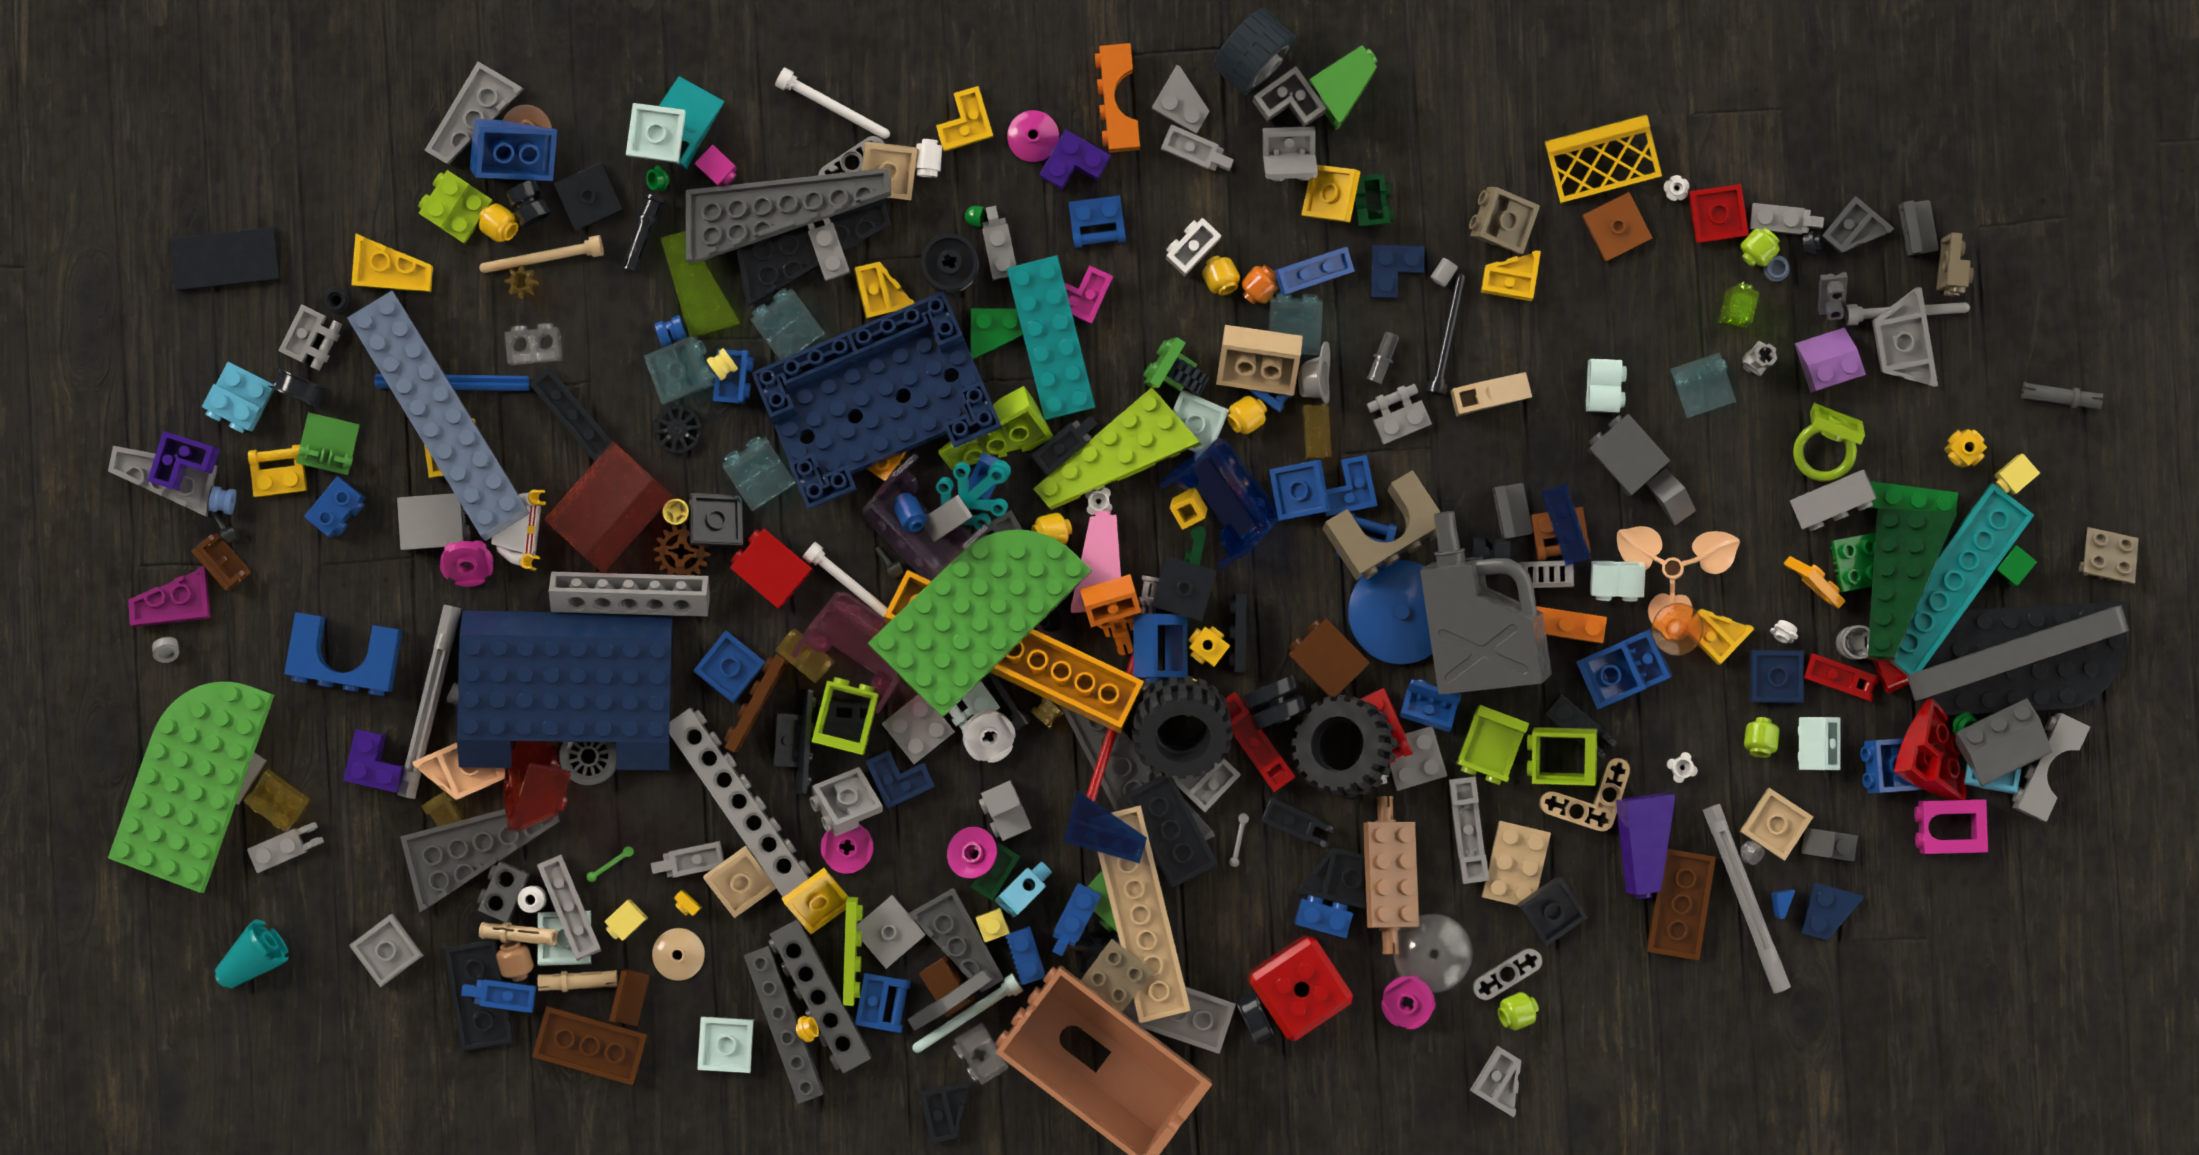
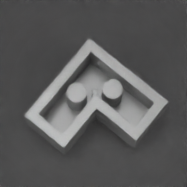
[1253,67,1326,127]
[979,780,1032,841]

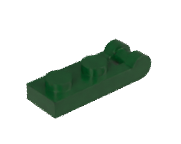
[1184,525,1206,566]

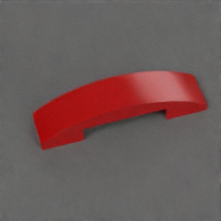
[1225,692,1295,792]

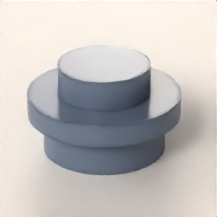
[1763,255,1790,282]

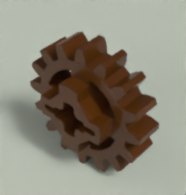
[654,524,711,576]

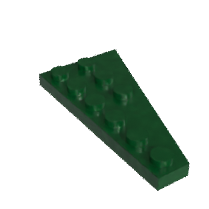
[1868,509,1957,661]

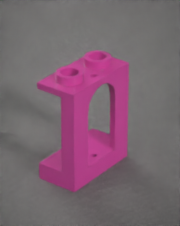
[1914,799,1988,854]

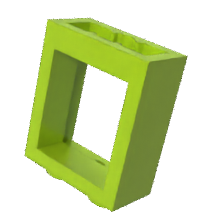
[812,677,880,755]
[1527,727,1597,786]

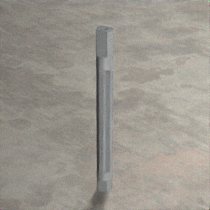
[397,605,462,799]
[1703,804,1791,993]

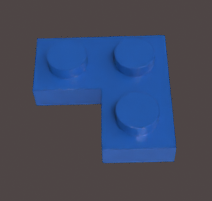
[1325,455,1378,517]

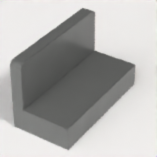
[1898,200,1939,256]
[1492,483,1533,539]

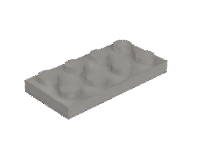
[1123,986,1236,1054]

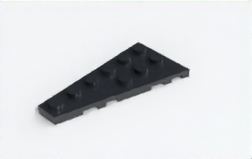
[736,199,891,306]

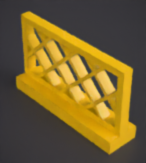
[1545,115,1662,203]

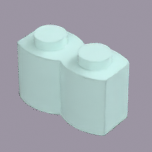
[1586,359,1627,413]
[1590,561,1646,601]

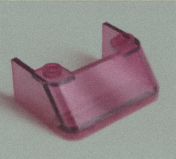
[792,592,903,714]

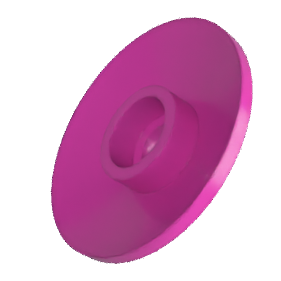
[1007,110,1059,162]
[947,827,997,879]

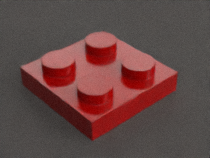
[1688,184,1749,244]

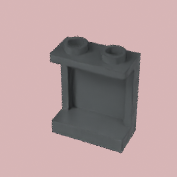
[1587,414,1670,497]

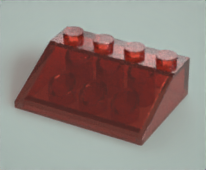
[544,442,673,573]

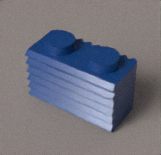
[1005,926,1046,985]

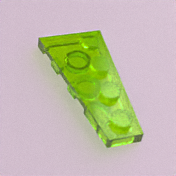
[661,231,741,338]

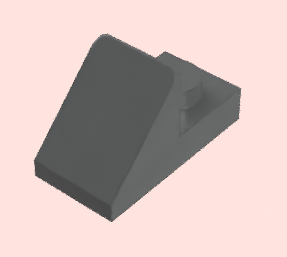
[1801,828,1858,861]

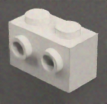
[1166,218,1221,277]

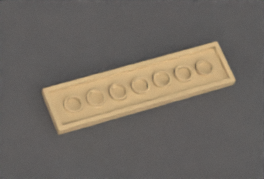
[1090,805,1191,1023]

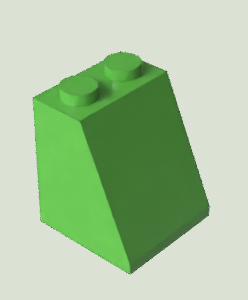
[1309,45,1377,130]

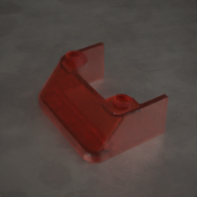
[503,741,571,832]

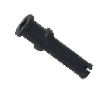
[621,193,666,273]

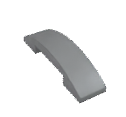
[1449,776,1489,884]

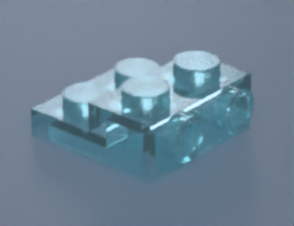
[750,289,825,360]
[1269,292,1323,355]
[644,337,715,405]
[722,436,796,511]

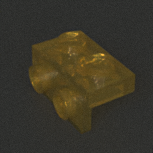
[244,769,310,831]

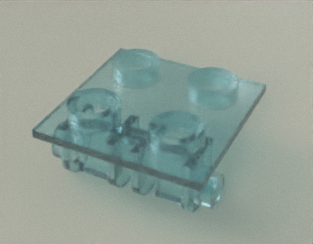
[1670,352,1736,418]

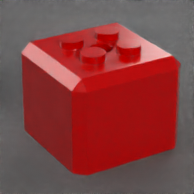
[1248,935,1353,1041]

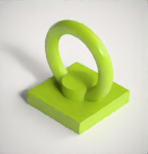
[1793,403,1865,482]

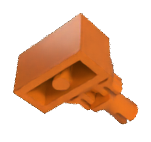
[1080,574,1141,655]

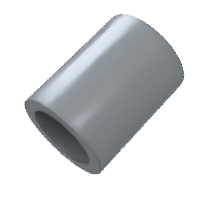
[1430,258,1458,287]

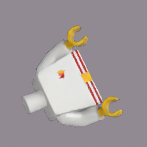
[491,490,546,571]

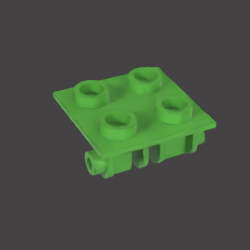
[296,412,360,475]

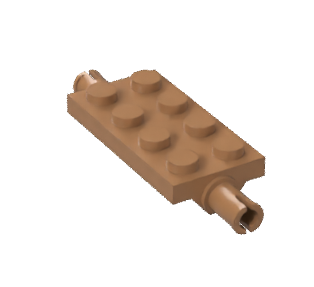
[1363,796,1419,954]

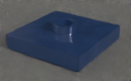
[1750,650,1804,703]

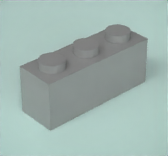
[1790,469,1877,531]

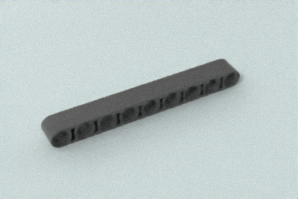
[1906,605,2129,701]

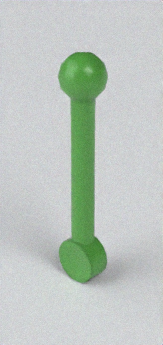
[587,847,634,882]

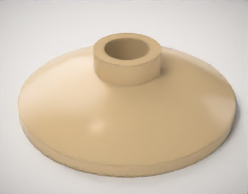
[652,928,705,981]

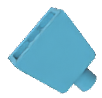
[994,862,1052,919]

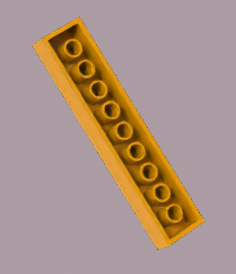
[884,570,1144,734]

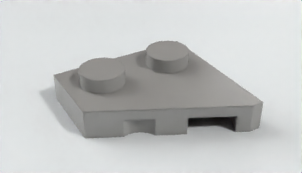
[1152,65,1210,135]
[1470,1046,1521,1117]

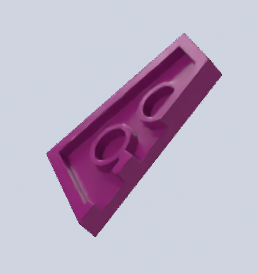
[128,566,210,627]

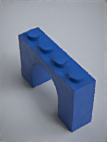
[284,612,403,696]

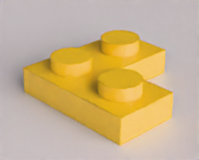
[936,86,993,152]

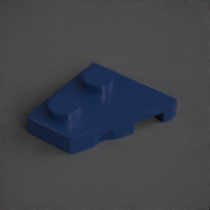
[1800,882,1864,940]

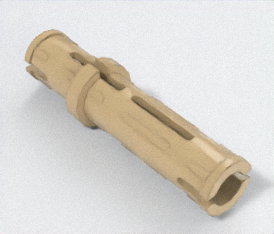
[479,922,558,946]
[538,970,618,992]

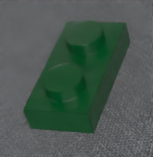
[971,842,1020,901]

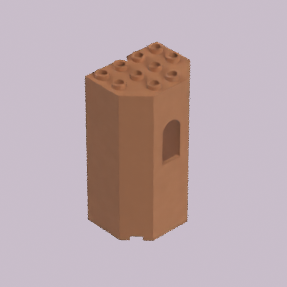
[995,965,1212,1155]

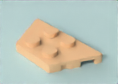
[412,743,505,800]

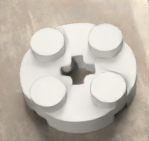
[962,709,1015,762]

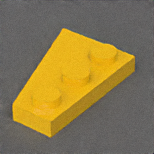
[351,234,433,292]

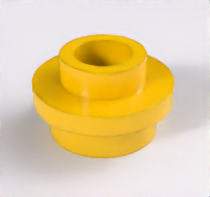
[796,1016,819,1043]

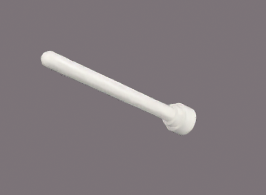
[775,67,890,139]
[802,542,888,619]

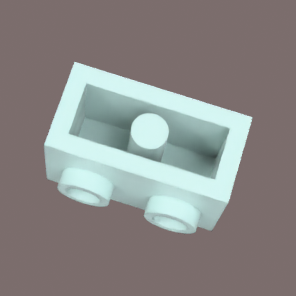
[1798,717,1840,770]

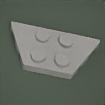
[1872,287,1938,387]

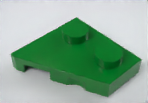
[971,308,1023,359]

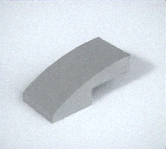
[924,495,973,542]

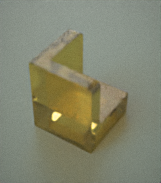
[422,792,464,826]

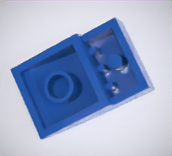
[1576,628,1672,710]

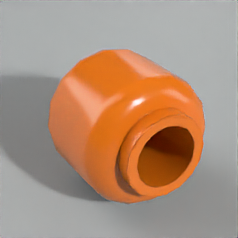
[1242,265,1279,304]

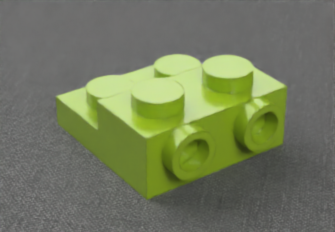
[418,170,493,244]

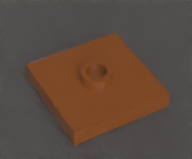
[1582,192,1652,262]

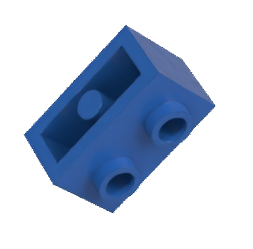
[304,476,366,538]
[1294,895,1353,938]

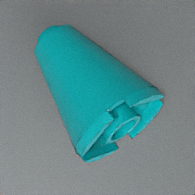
[215,919,289,988]

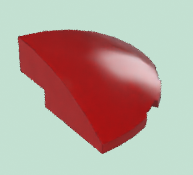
[1894,698,1967,800]

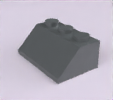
[1956,698,2052,787]

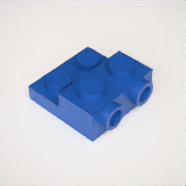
[1861,738,1924,793]

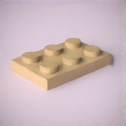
[1481,821,1551,905]

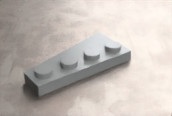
[425,62,524,165]
[108,446,218,517]

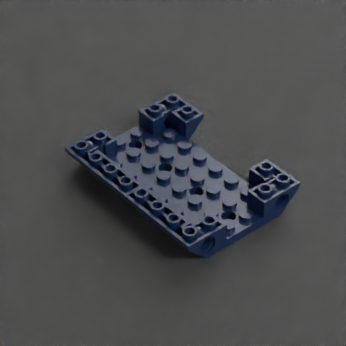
[752,291,1002,510]

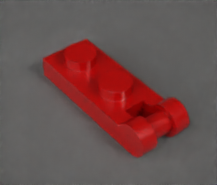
[1804,653,1880,702]
[1361,688,1413,765]

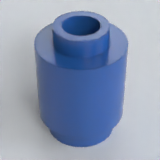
[893,493,927,532]

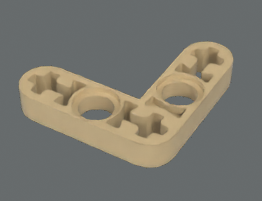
[1539,758,1630,831]

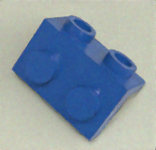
[713,349,754,404]
[1399,679,1461,732]

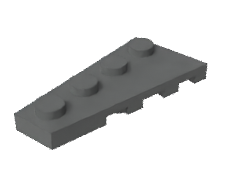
[908,888,1004,992]

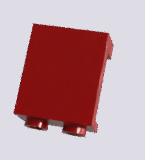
[730,528,813,609]

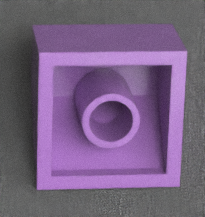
[1795,327,1866,393]

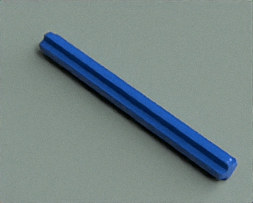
[374,374,530,391]

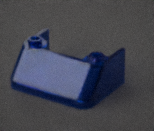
[1160,438,1278,569]

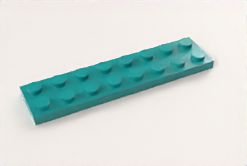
[1887,483,2034,675]

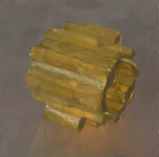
[505,265,539,299]

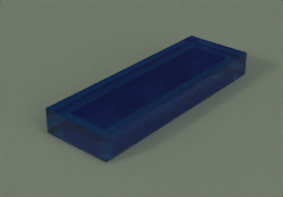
[1541,484,1591,567]

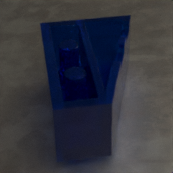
[1063,790,1147,863]

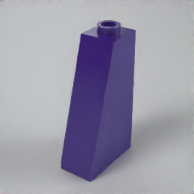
[1616,793,1675,899]

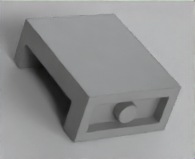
[397,493,471,551]

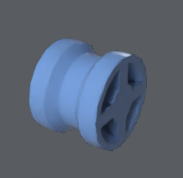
[209,486,236,515]

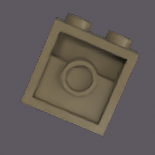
[1469,187,1540,254]
[1936,233,1974,296]

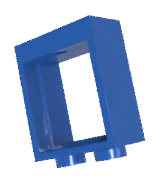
[1133,614,1188,683]

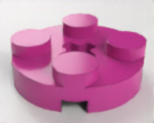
[440,541,493,587]
[821,824,874,874]
[1382,975,1435,1029]

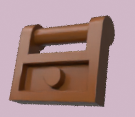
[1530,507,1590,561]

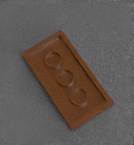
[724,655,789,752]
[1646,849,1716,960]
[532,1006,648,1085]

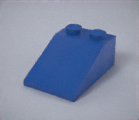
[470,119,557,181]

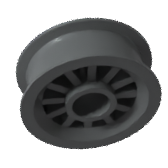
[559,742,617,785]

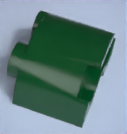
[1354,174,1394,227]

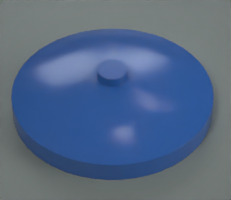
[1348,560,1432,664]

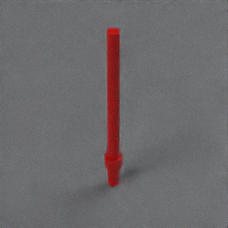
[1085,653,1138,803]

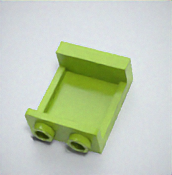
[1456,705,1529,785]

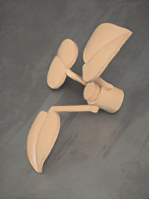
[1617,526,1740,640]

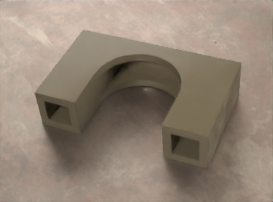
[1323,470,1440,581]

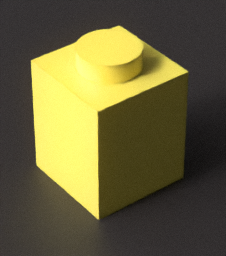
[1994,454,2040,495]
[604,899,648,941]
[976,908,1010,942]

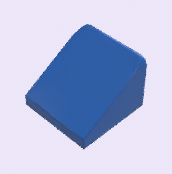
[1771,889,1795,919]

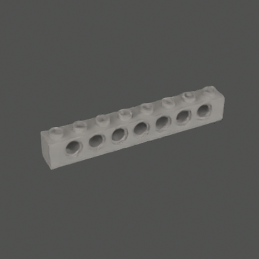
[669,708,811,897]

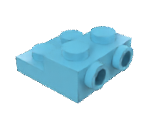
[202,362,274,433]

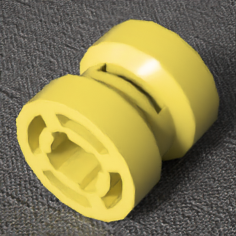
[663,499,689,525]

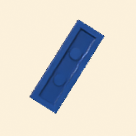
[1274,247,1355,295]

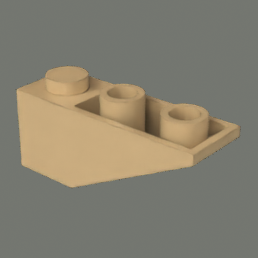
[1450,372,1532,416]

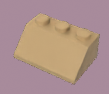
[1216,325,1303,396]

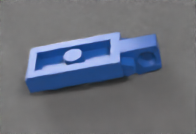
[1052,883,1102,956]
[461,979,537,1013]

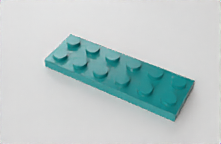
[1007,255,1096,420]

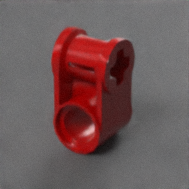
[1871,659,1909,694]

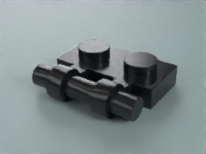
[819,696,870,745]

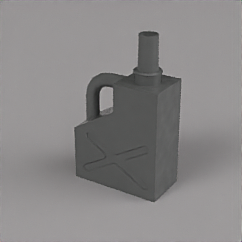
[1420,511,1552,695]

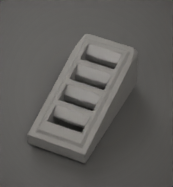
[1519,561,1574,588]

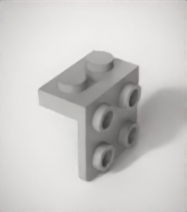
[1263,126,1318,181]

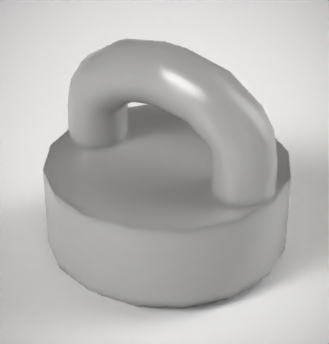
[152,637,179,663]

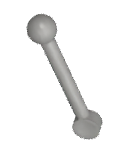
[1229,813,1249,867]

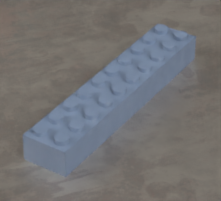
[347,291,530,541]

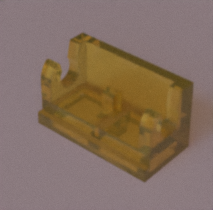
[1302,404,1331,459]
[775,628,835,683]

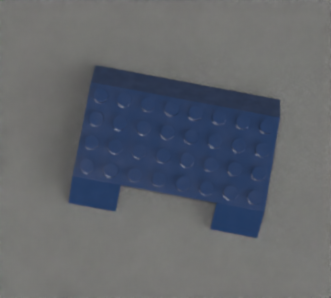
[457,611,673,771]

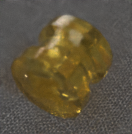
[1031,697,1064,729]

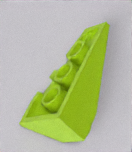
[938,386,1053,470]

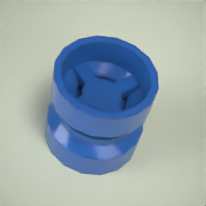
[654,315,688,348]

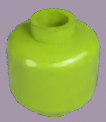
[1741,228,1780,267]
[1744,717,1779,758]
[1498,992,1539,1031]

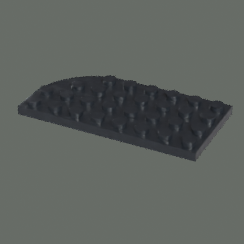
[1921,601,2128,715]

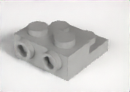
[810,767,883,837]

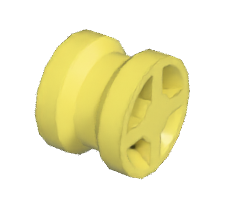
[707,348,738,381]

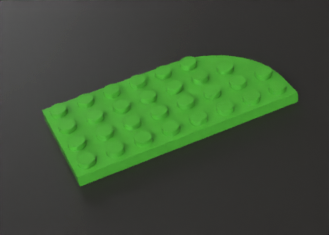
[868,530,1092,718]
[108,682,274,893]

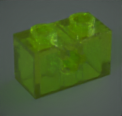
[1719,283,1759,327]

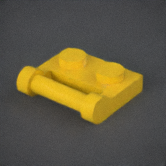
[248,444,307,497]

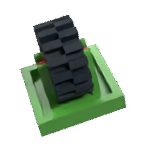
[1143,337,1210,396]

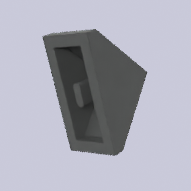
[1645,468,1696,526]

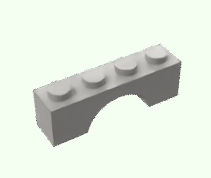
[2012,713,2090,822]

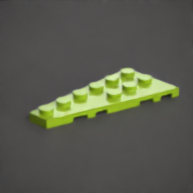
[1033,388,1202,510]

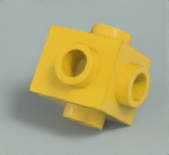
[1944,429,1987,468]
[1188,626,1230,667]

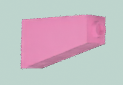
[1071,511,1121,613]

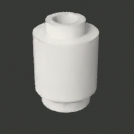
[915,139,942,178]
[518,885,547,913]

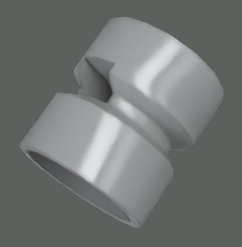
[1836,625,1869,660]

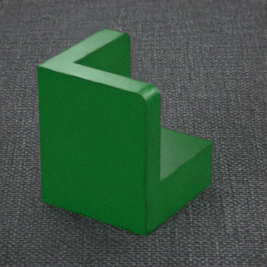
[1997,545,2037,587]

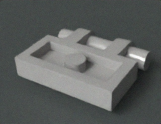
[278,304,343,371]
[1367,384,1432,445]

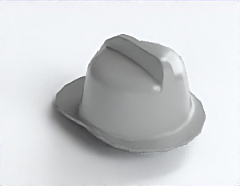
[1298,341,1330,404]

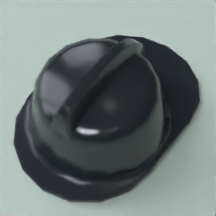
[1034,605,1078,645]

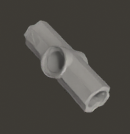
[1742,341,1777,376]

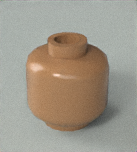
[496,941,534,981]

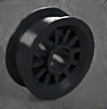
[268,368,330,409]
[1234,988,1276,1050]

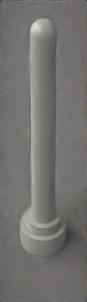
[1844,302,1970,325]

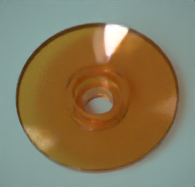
[1652,603,1703,655]

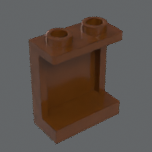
[1288,618,1370,697]

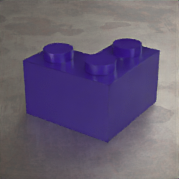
[1039,129,1111,191]
[147,431,220,491]
[343,729,405,792]

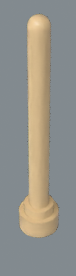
[479,235,604,273]

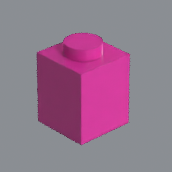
[695,145,738,186]

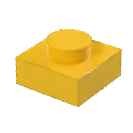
[674,889,702,916]

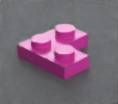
[1065,265,1113,324]

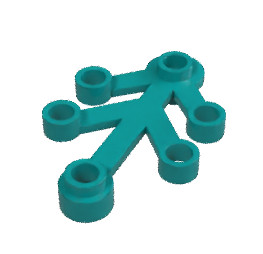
[936,460,1011,531]

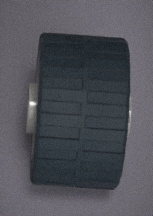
[1213,8,1296,95]

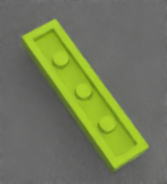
[843,897,863,1006]

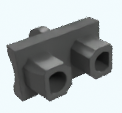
[1818,272,1848,320]

